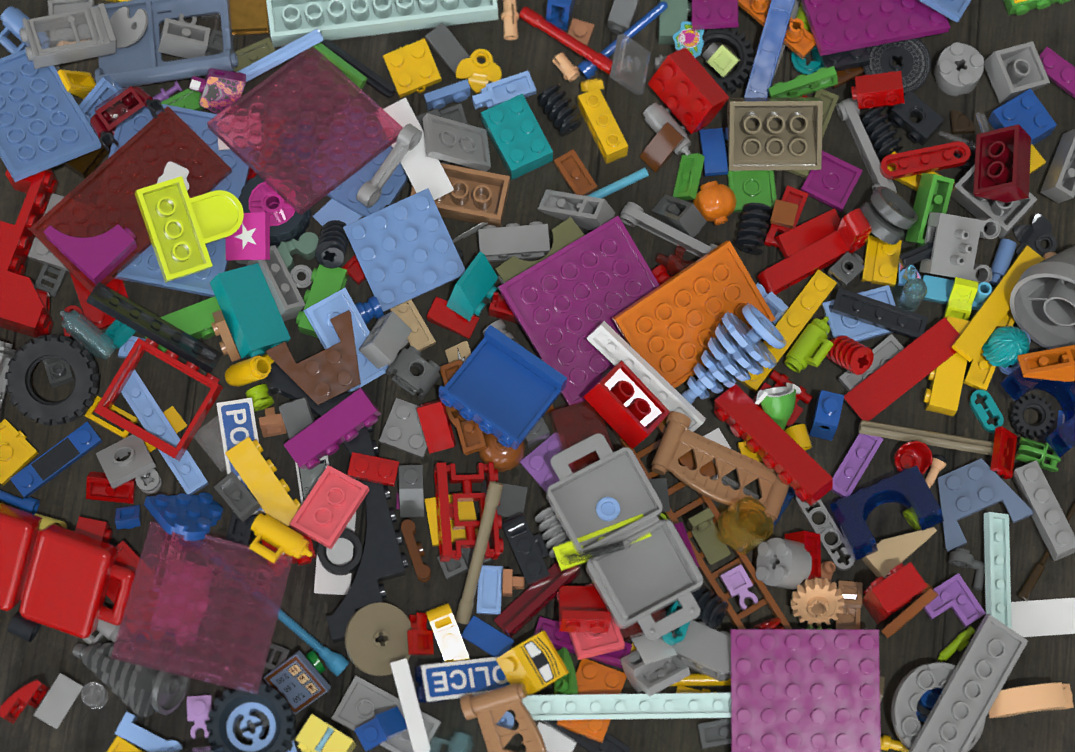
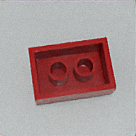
[648,47,730,134]
[862,562,928,624]

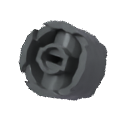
[386,346,441,399]

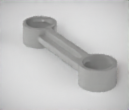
[356,124,422,208]

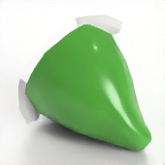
[755,383,801,430]

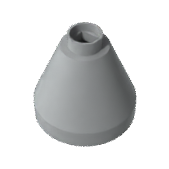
[1010,246,1075,349]

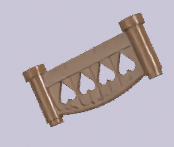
[651,411,790,524]
[460,683,547,752]

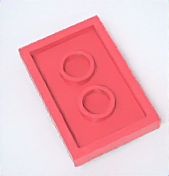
[289,465,369,549]
[556,584,625,660]

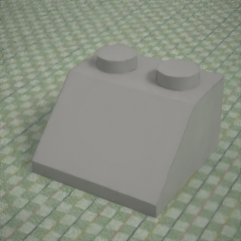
[984,41,1050,103]

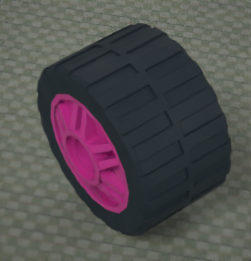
[238,170,311,247]

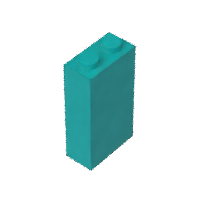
[210,263,291,359]

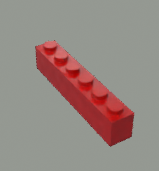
[714,383,833,506]

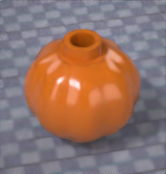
[693,181,737,226]

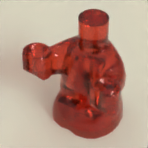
[656,245,696,276]

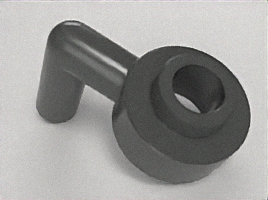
[948,548,985,591]

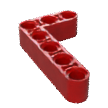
[757,208,872,295]

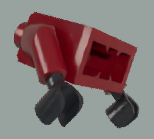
[90,86,165,151]

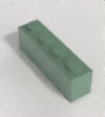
[658,0,692,45]

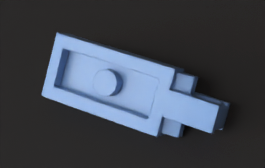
[472,71,536,109]

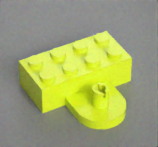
[135,176,244,283]

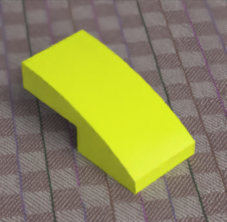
[944,277,979,321]

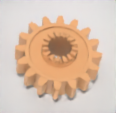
[791,577,845,627]

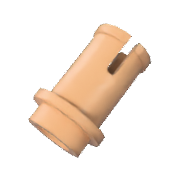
[552,52,580,82]

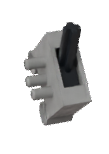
[899,212,1001,285]

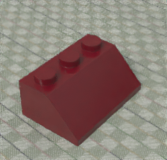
[973,124,1031,203]

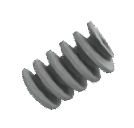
[535,506,570,558]

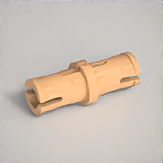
[501,0,519,40]

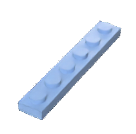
[121,369,209,495]

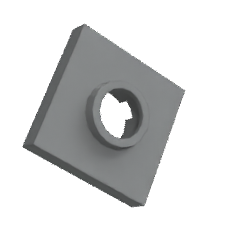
[96,434,156,489]

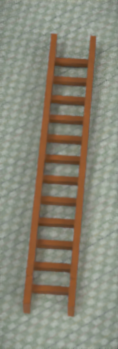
[608,422,793,630]

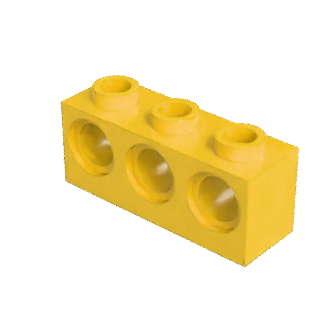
[577,87,628,164]

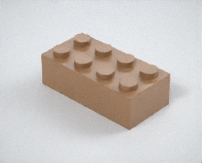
[411,163,510,228]

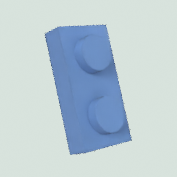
[424,80,471,110]

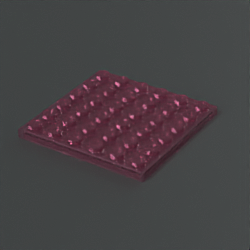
[207,46,403,215]
[111,522,293,694]

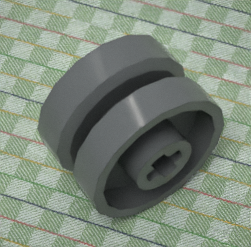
[860,186,918,245]

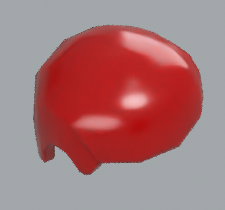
[894,440,933,478]

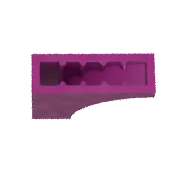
[43,224,137,285]

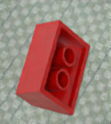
[584,360,670,449]

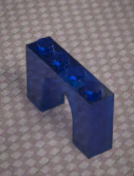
[1000,349,1075,457]
[830,466,944,561]

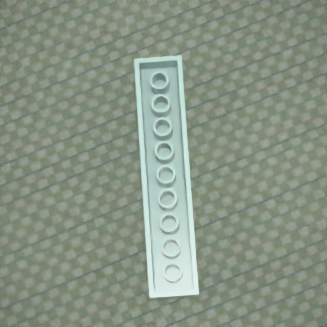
[266,0,498,47]

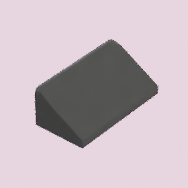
[279,397,314,440]

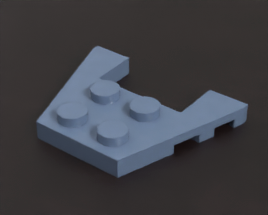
[938,458,1033,553]

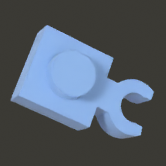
[756,283,788,324]

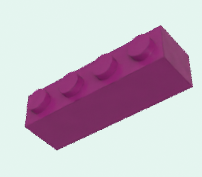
[283,388,381,470]

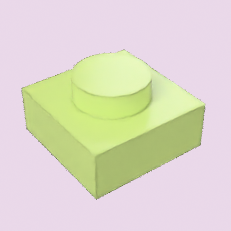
[707,45,740,77]

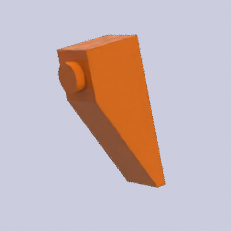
[1017,345,1075,382]

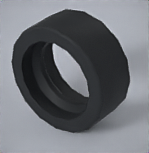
[318,529,363,575]

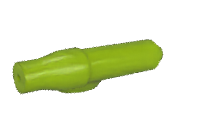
[938,626,976,662]

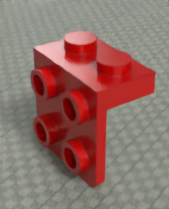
[559,586,611,633]

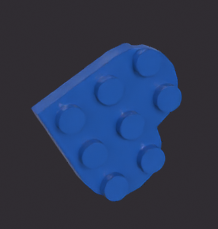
[144,492,223,541]

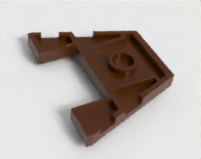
[266,310,361,405]

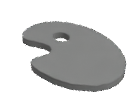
[109,7,148,48]

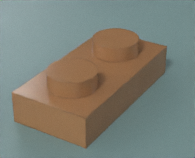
[211,310,241,362]

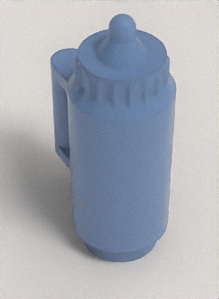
[0,6,51,54]

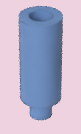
[990,239,1017,285]

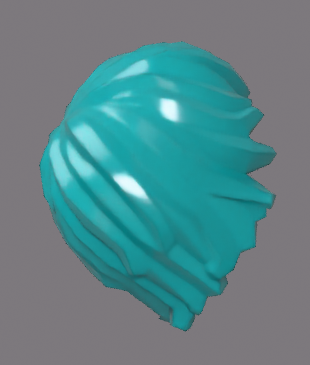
[982,326,1030,368]

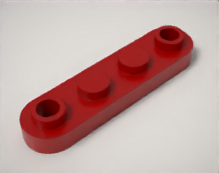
[880,141,970,180]

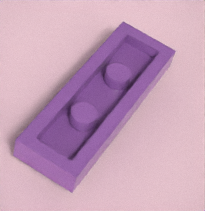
[831,433,883,500]

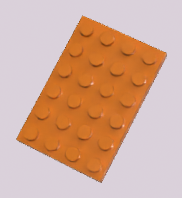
[612,241,775,388]

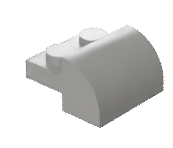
[621,651,690,696]

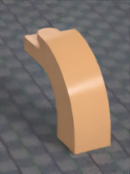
[989,682,1074,718]

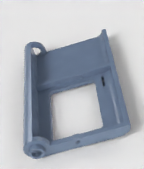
[93,0,238,88]

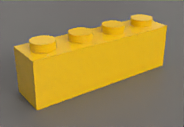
[923,316,970,416]
[225,437,301,527]

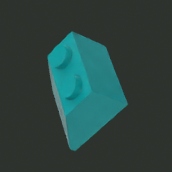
[446,251,498,321]

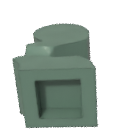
[277,232,319,273]

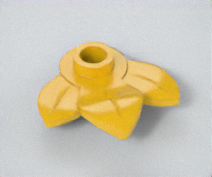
[456,49,501,93]

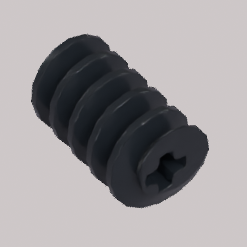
[537,84,582,136]
[861,106,903,159]
[735,203,773,255]
[315,220,349,269]
[692,585,729,629]

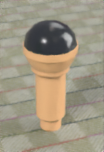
[923,454,947,489]

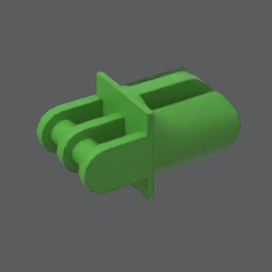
[1015,437,1063,472]

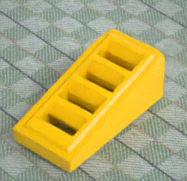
[57,69,96,99]

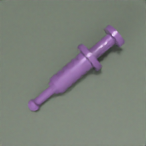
[152,81,183,102]

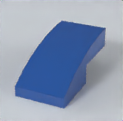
[699,128,728,176]

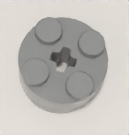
[934,42,984,96]
[756,538,812,589]

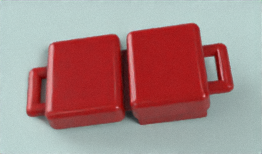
[0,503,136,639]

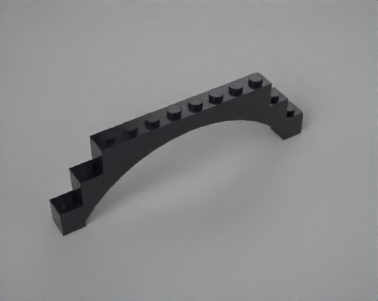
[266,364,409,643]

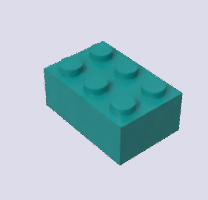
[481,94,553,180]

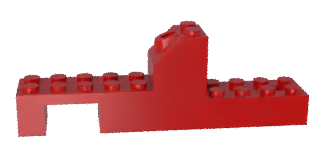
[0,168,58,338]

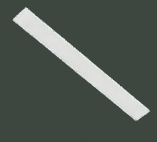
[390,658,431,752]

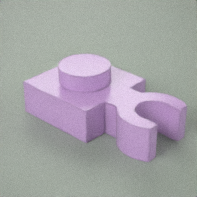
[720,565,758,611]
[187,695,213,739]

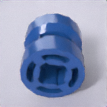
[355,296,384,324]

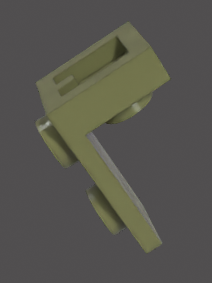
[687,508,731,565]

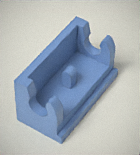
[79,75,123,124]

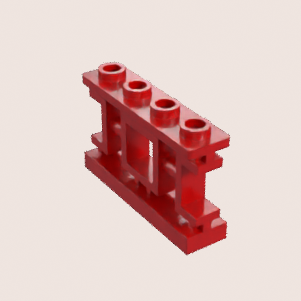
[433,462,504,562]

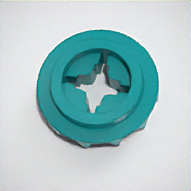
[791,45,823,75]

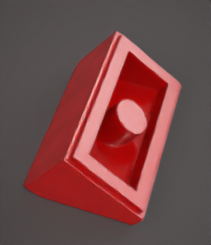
[86,471,136,504]

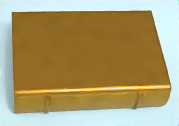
[229,0,269,36]

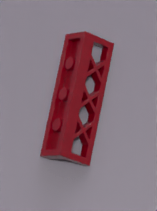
[494,562,580,638]

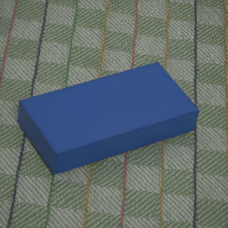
[461,616,515,657]

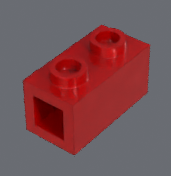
[851,71,905,109]

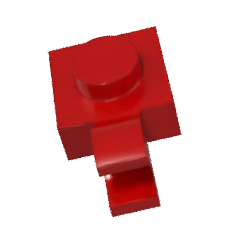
[407,613,434,656]

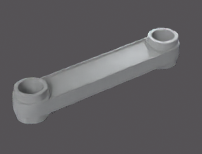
[836,98,897,193]
[619,202,718,258]

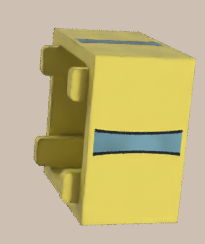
[295,714,356,752]

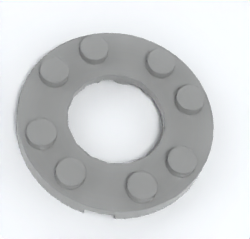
[891,663,986,752]

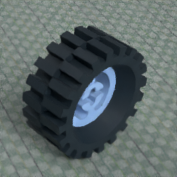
[206,682,296,752]

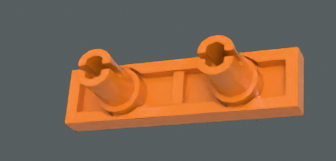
[738,0,816,59]

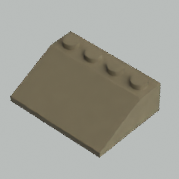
[727,97,823,171]

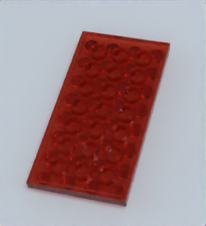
[29,106,232,293]

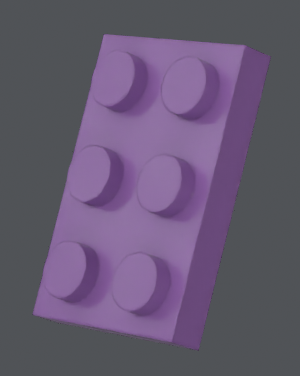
[520,432,586,493]

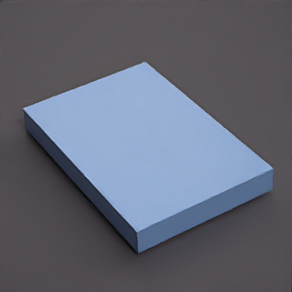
[821,285,896,342]

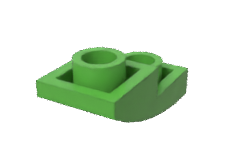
[554,647,578,695]

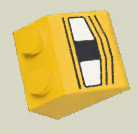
[496,630,569,695]

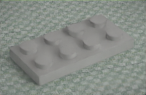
[332,676,441,752]

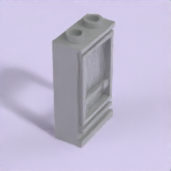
[19,3,116,69]

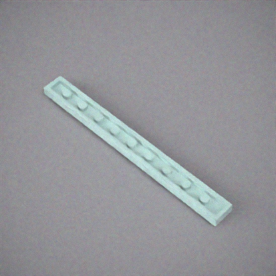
[522,693,731,720]

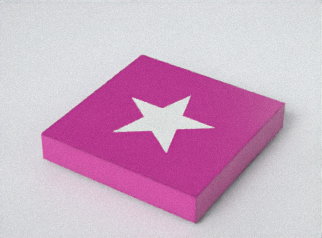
[225,212,270,261]

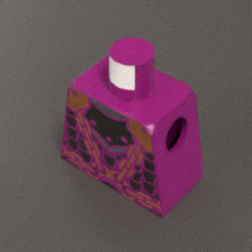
[188,68,246,116]

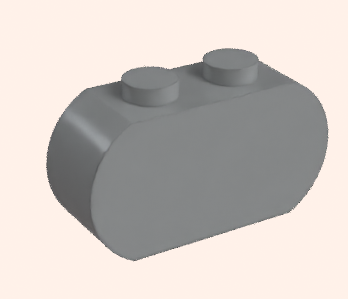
[672,620,731,681]

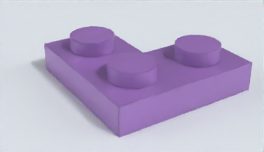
[924,573,986,628]

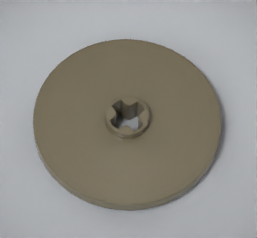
[345,603,413,676]

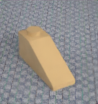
[861,527,937,578]

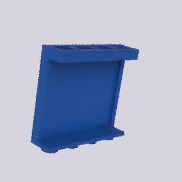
[439,325,567,451]

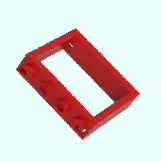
[94,338,223,461]

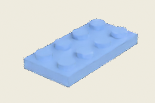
[303,288,389,392]

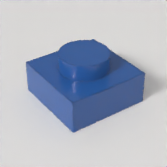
[115,505,141,529]

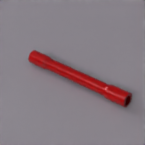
[519,6,617,75]

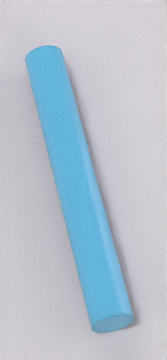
[587,168,649,198]

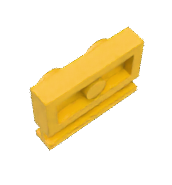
[861,235,902,287]

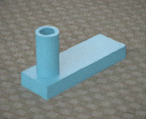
[919,275,993,310]

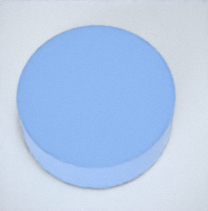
[596,497,620,522]

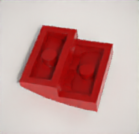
[0,680,50,724]

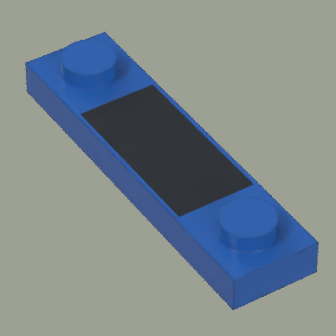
[10,422,103,498]

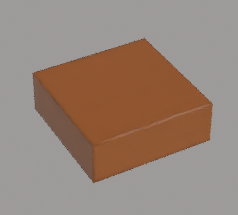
[770,199,798,228]

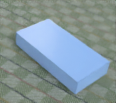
[476,565,503,615]

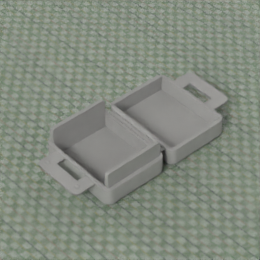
[546,434,703,640]

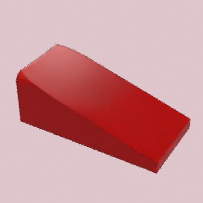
[427,296,479,340]

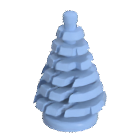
[681,303,787,404]

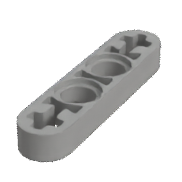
[795,495,855,571]

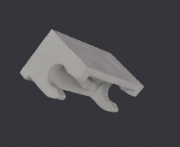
[34,673,83,729]

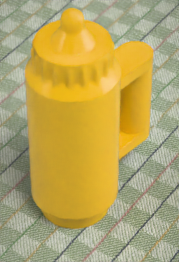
[225,354,274,387]
[249,513,312,563]

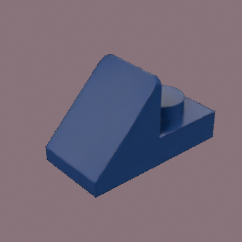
[354,706,408,752]

